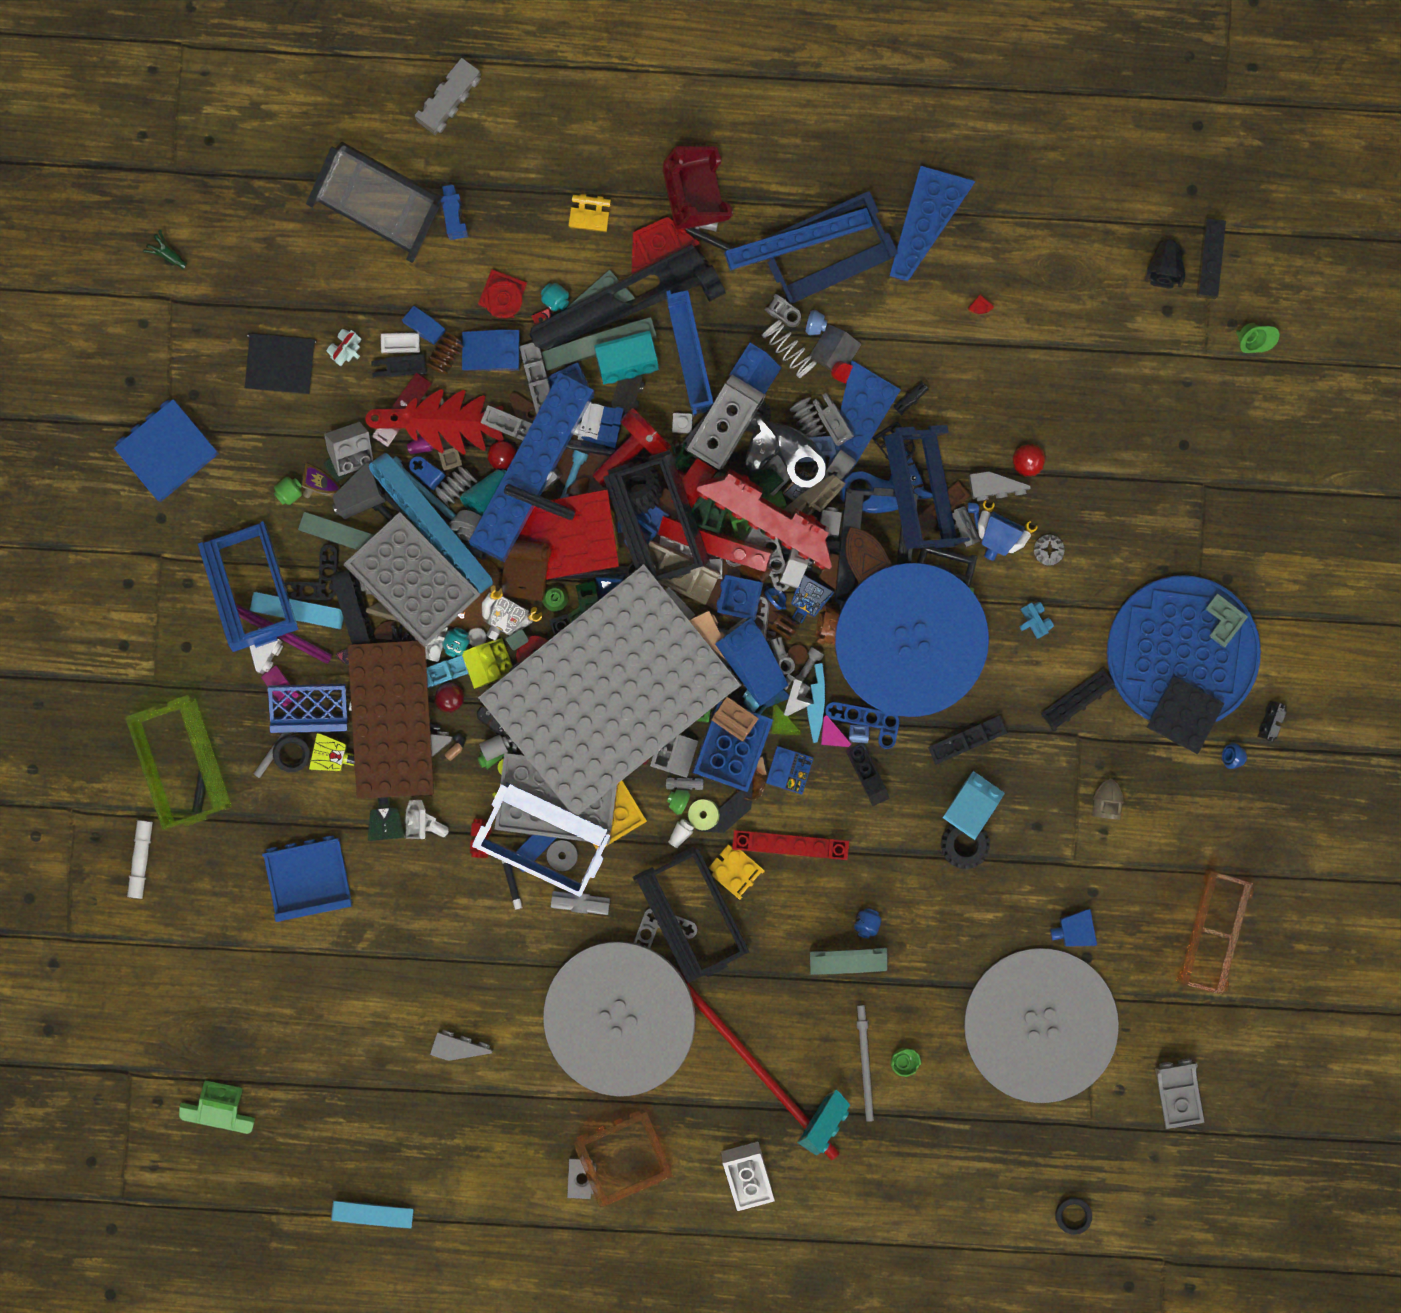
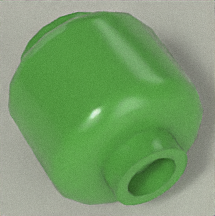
[274,477,302,505]

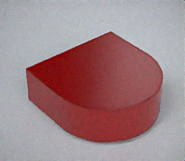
[831,361,853,383]

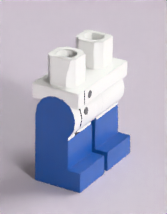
[573,403,624,448]

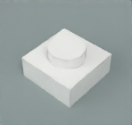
[672,413,692,434]

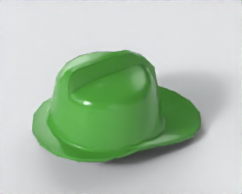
[1236,323,1280,353]

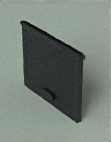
[244,334,317,394]

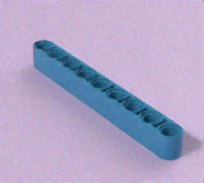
[369,453,493,594]

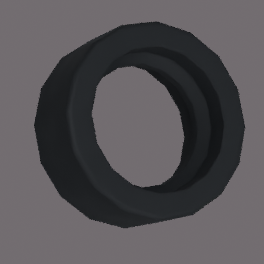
[273,735,310,772]
[1055,1197,1092,1235]

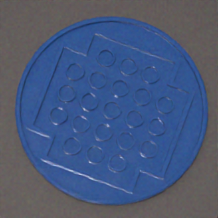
[835,563,989,717]
[1107,576,1261,722]

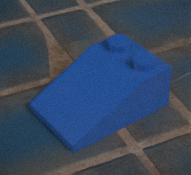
[462,330,520,371]

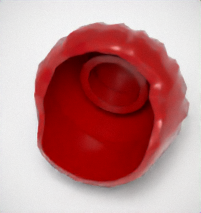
[1012,444,1046,477]

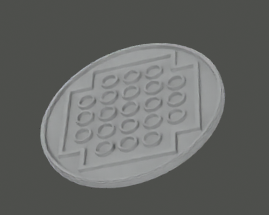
[543,942,696,1096]
[964,948,1119,1103]

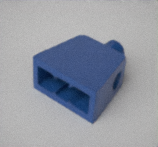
[1050,909,1097,946]

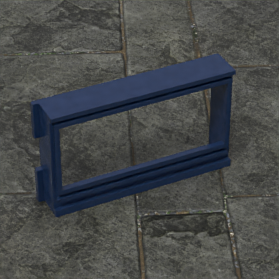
[762,191,898,304]
[884,425,970,550]

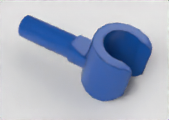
[968,503,979,529]

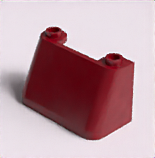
[663,146,733,229]

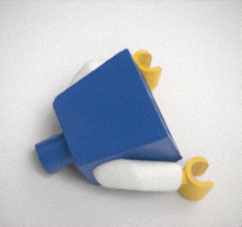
[978,500,1038,561]

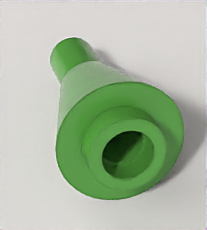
[477,745,513,770]

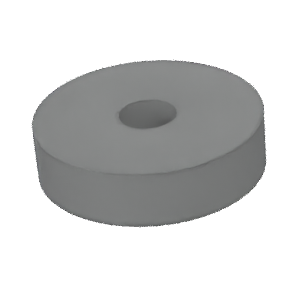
[547,840,578,871]

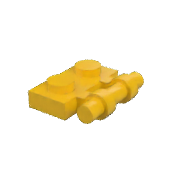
[569,194,611,232]

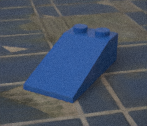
[715,618,788,706]

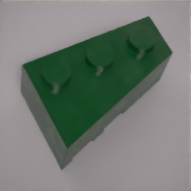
[692,472,729,533]

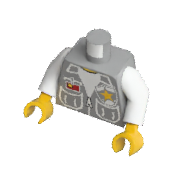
[482,585,542,641]

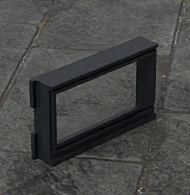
[603,449,710,581]
[834,487,918,609]
[632,846,749,984]

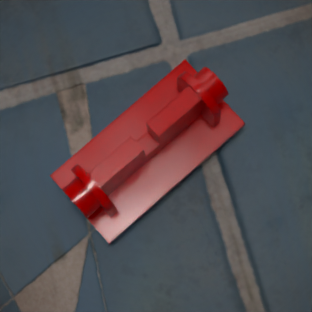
[470,819,491,858]

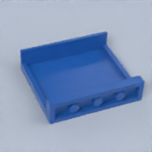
[114,399,219,502]
[262,835,353,922]

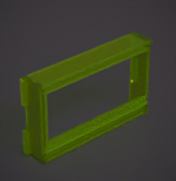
[125,695,232,830]

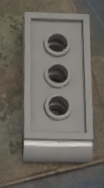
[687,375,765,470]

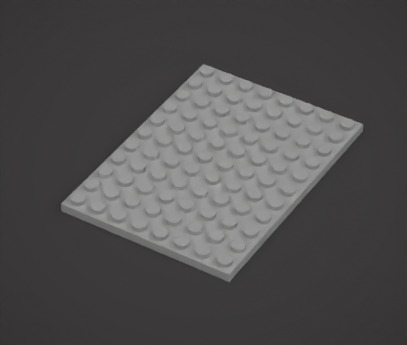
[478,565,740,816]

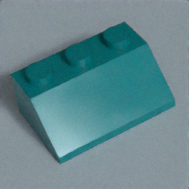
[594,330,659,385]
[797,1090,850,1155]

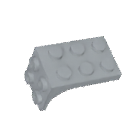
[1155,1058,1204,1129]

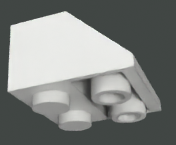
[250,628,283,674]

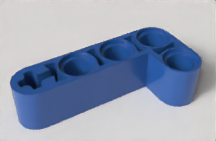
[825,702,899,749]

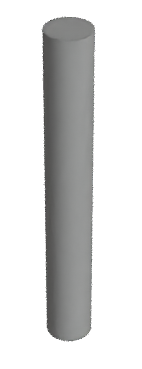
[254,732,292,778]

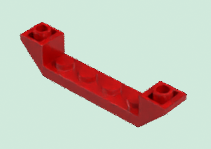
[732,830,849,860]

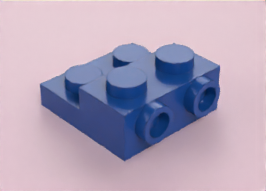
[717,575,763,620]

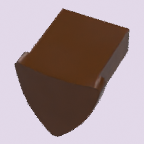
[740,565,772,584]

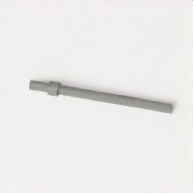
[856,1005,874,1121]

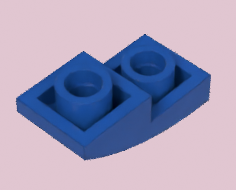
[402,306,446,345]

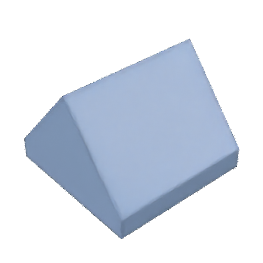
[849,725,869,743]

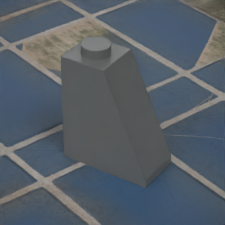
[332,462,386,519]

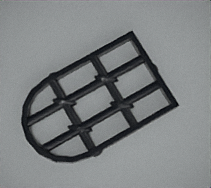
[872,422,916,461]

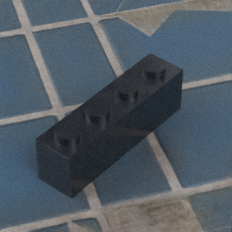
[1196,219,1226,299]

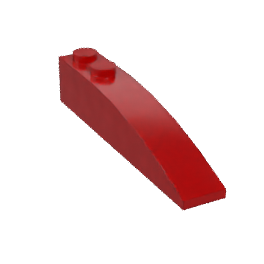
[658,516,773,572]

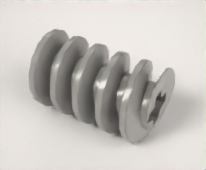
[790,397,826,437]
[435,466,477,507]

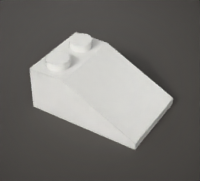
[721,1142,775,1211]

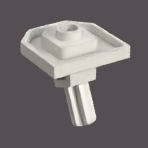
[405,800,449,839]

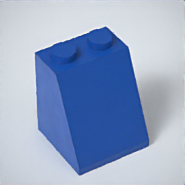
[729,343,782,394]

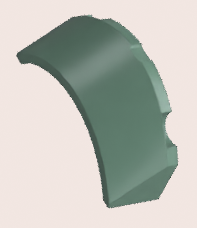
[809,948,887,975]

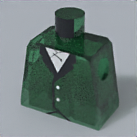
[368,797,406,841]

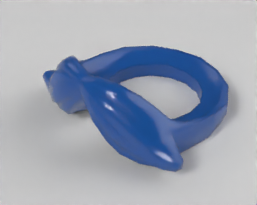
[764,586,786,610]

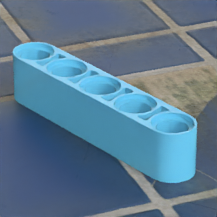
[250,592,344,629]

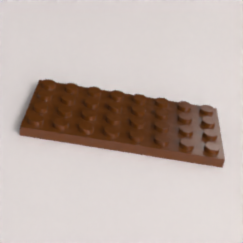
[348,641,434,799]

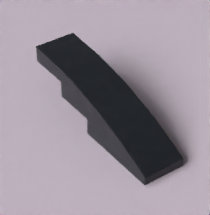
[928,715,1009,765]

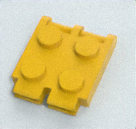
[708,845,765,900]

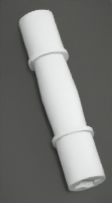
[127,820,153,899]

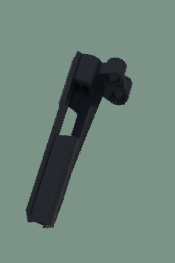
[530,244,726,350]

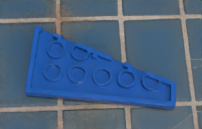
[889,166,976,282]
[827,361,901,481]

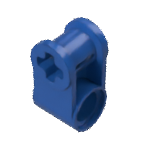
[409,457,445,491]

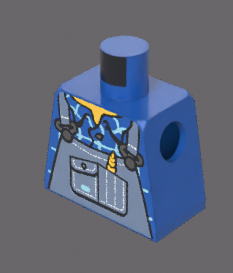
[791,575,834,623]

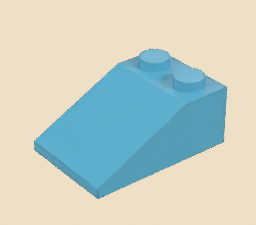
[943,771,1005,840]

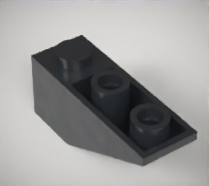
[846,743,890,807]

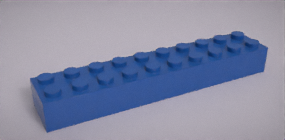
[469,373,594,563]

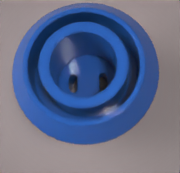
[1222,743,1247,769]

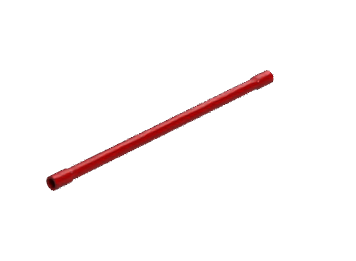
[674,965,840,1161]

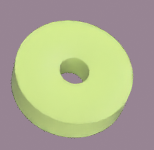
[688,799,720,830]

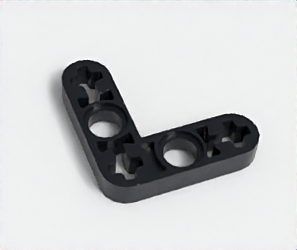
[284,545,338,601]

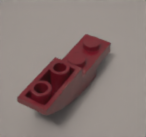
[372,372,432,447]

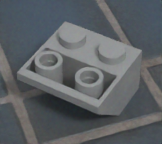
[324,422,373,476]
[650,735,698,778]

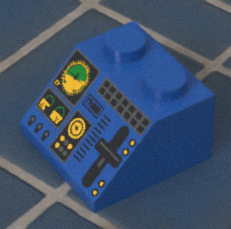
[766,746,813,794]

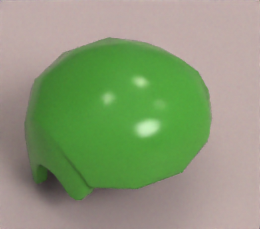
[890,1047,921,1077]

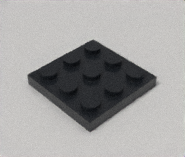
[1146,676,1225,754]

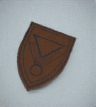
[845,528,892,584]

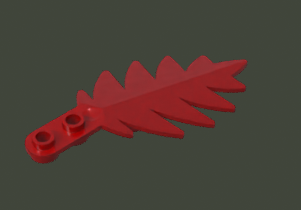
[366,389,504,455]

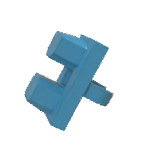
[1019,602,1054,639]

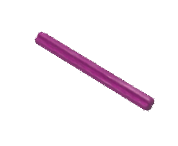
[235,603,332,664]

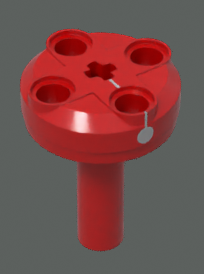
[592,408,671,487]

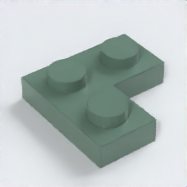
[1205,594,1248,648]

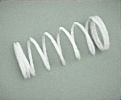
[762,320,817,378]

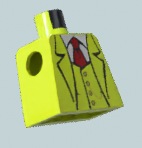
[309,733,355,771]

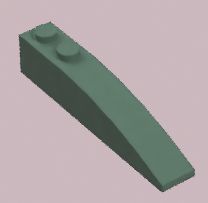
[541,317,657,371]
[298,512,374,551]

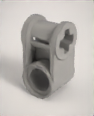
[764,294,801,327]
[824,450,856,480]

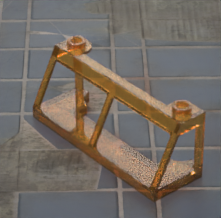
[1176,871,1254,995]

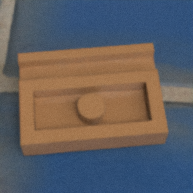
[711,697,759,742]

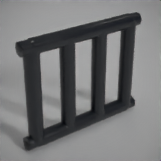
[917,547,978,587]

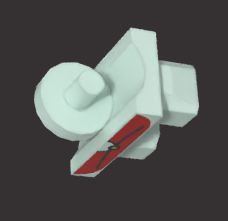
[327,329,361,366]

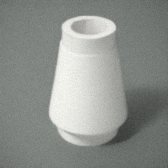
[668,819,694,848]

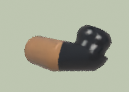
[445,732,466,761]

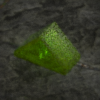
[771,705,801,736]

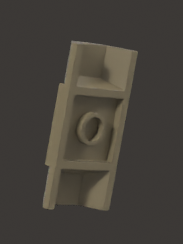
[648,540,720,605]

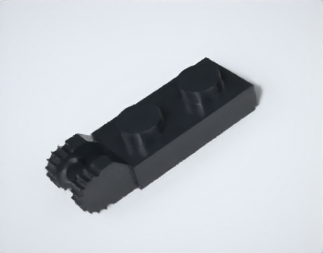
[371,354,426,378]

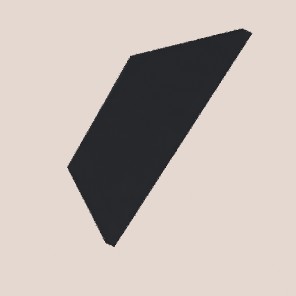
[696,781,753,833]

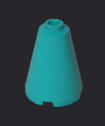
[460,469,506,516]

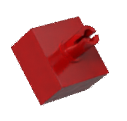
[671,458,717,509]

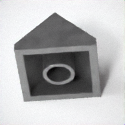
[810,325,861,370]

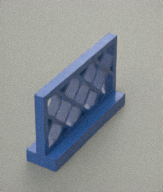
[268,684,348,733]

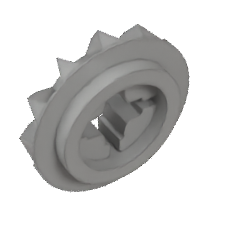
[1034,535,1065,565]

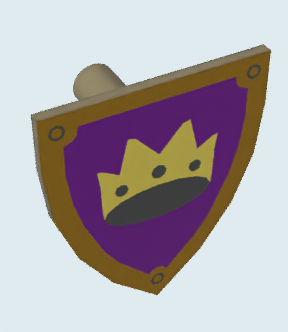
[301,463,341,498]

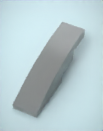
[519,343,550,414]
[481,405,532,441]

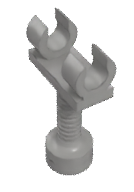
[784,647,824,697]

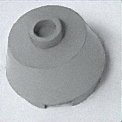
[449,510,482,541]

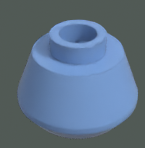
[805,310,827,335]

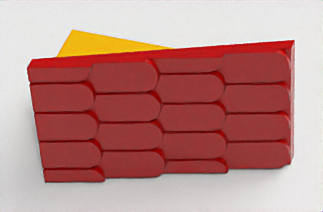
[517,490,620,580]

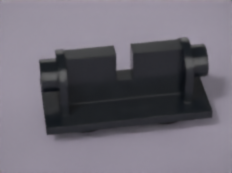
[1257,701,1287,742]

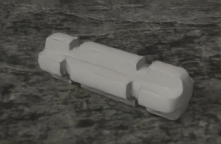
[666,778,703,790]

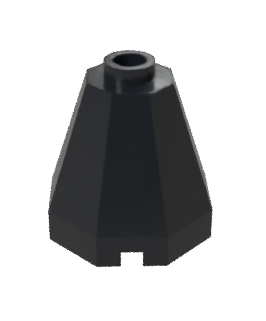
[1144,240,1185,289]

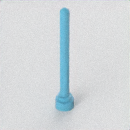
[561,450,588,498]
[393,456,456,521]

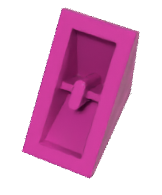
[261,666,300,707]
[821,715,851,747]

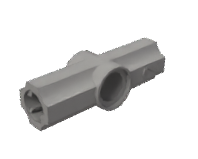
[551,891,610,915]

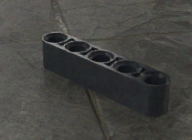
[332,569,377,645]

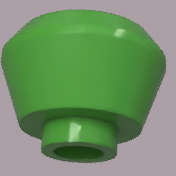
[542,585,568,611]
[667,790,690,815]

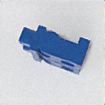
[441,185,468,240]

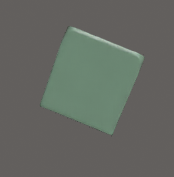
[506,629,529,650]

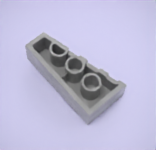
[415,58,481,135]

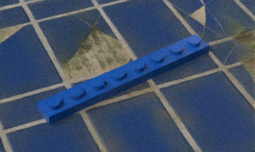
[724,208,873,271]

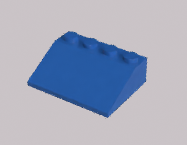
[692,701,773,792]

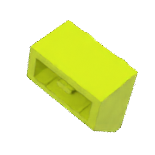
[462,638,513,689]

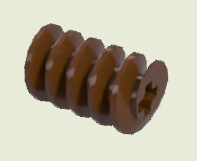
[425,332,464,374]

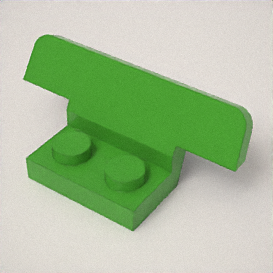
[179,1080,255,1134]

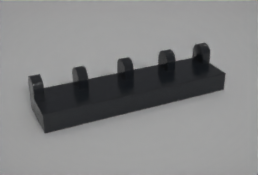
[1041,669,1116,732]

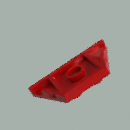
[631,217,700,275]

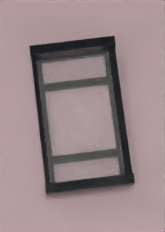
[306,142,443,263]

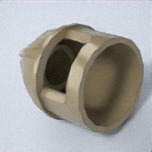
[1092,779,1124,820]

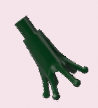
[143,230,187,270]
[671,443,695,470]

